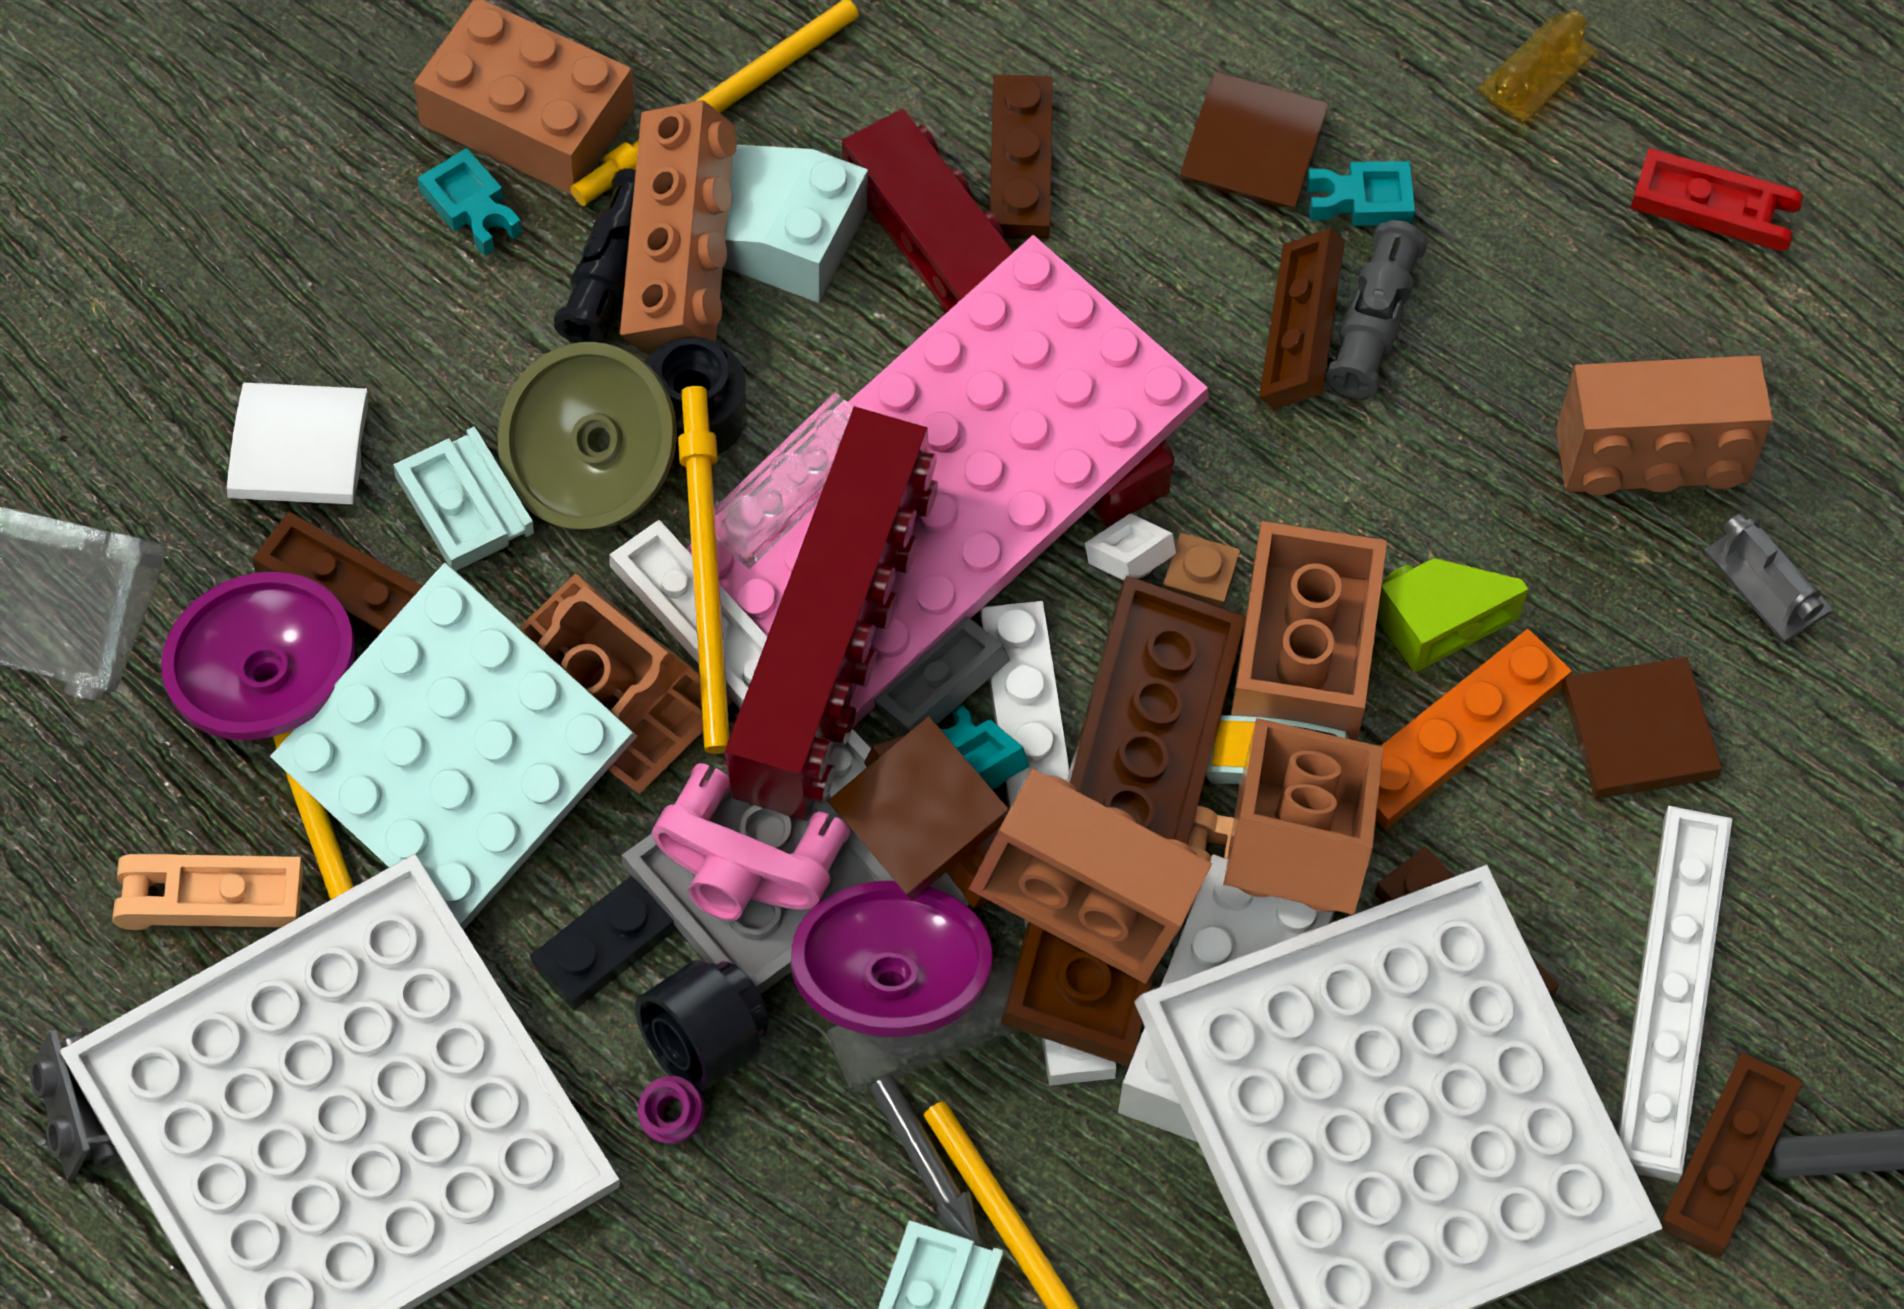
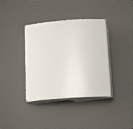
[227,382,368,504]

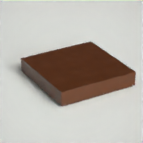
[1562,657,1722,799]
[828,716,1009,901]

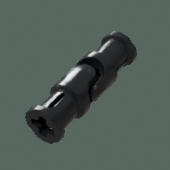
[554,168,636,343]

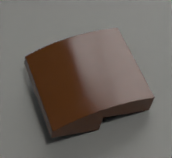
[1180,71,1330,212]

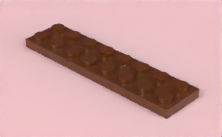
[1000,575,1246,1066]

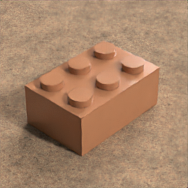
[414,0,634,196]
[1556,355,1773,496]
[1231,521,1387,741]
[1223,718,1384,915]
[969,768,1213,984]

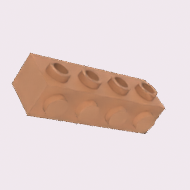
[620,100,737,355]

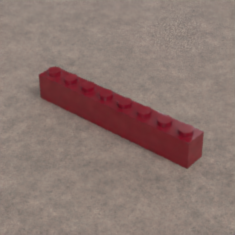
[842,108,1175,527]

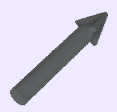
[870,1075,980,1247]

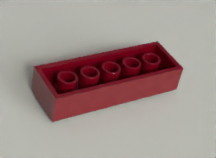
[724,406,938,821]

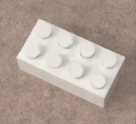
[1118,854,1335,1142]

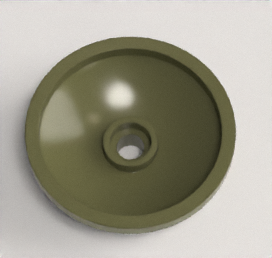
[497,342,677,530]

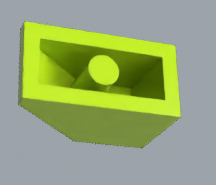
[1377,558,1529,673]

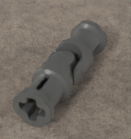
[1325,220,1428,399]

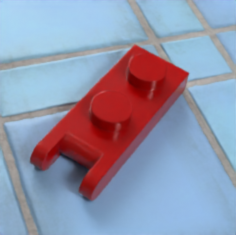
[1631,148,1804,251]

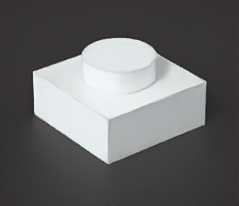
[1085,513,1176,580]

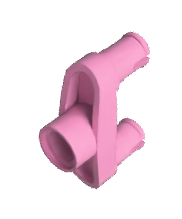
[652,763,851,920]

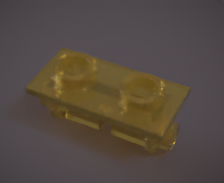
[1477,10,1597,124]

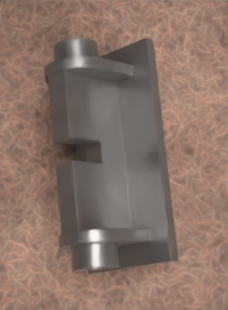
[1704,513,1833,643]
[30,1030,121,1181]

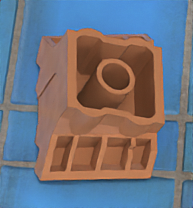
[519,573,733,794]

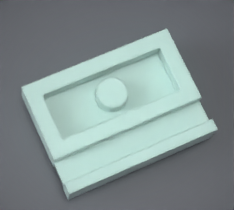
[393,426,534,571]
[878,1220,1003,1309]

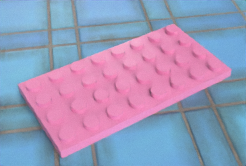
[686,235,1209,728]

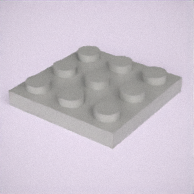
[622,788,895,994]

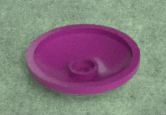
[161,572,355,740]
[791,881,992,1037]

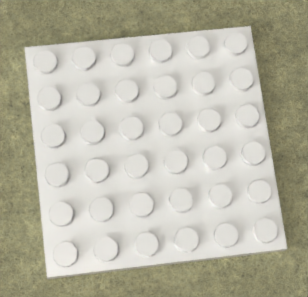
[59,854,620,1309]
[1134,865,1663,1309]

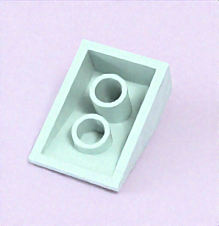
[723,145,868,303]

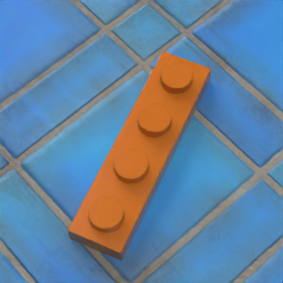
[1376,628,1572,831]

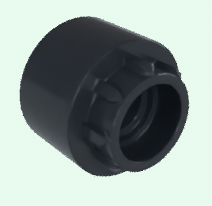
[645,337,746,459]
[635,960,769,1093]

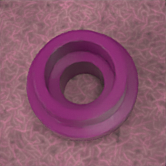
[638,1076,705,1144]

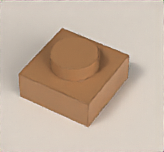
[1163,532,1240,609]

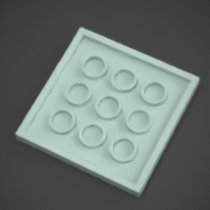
[270,562,637,930]

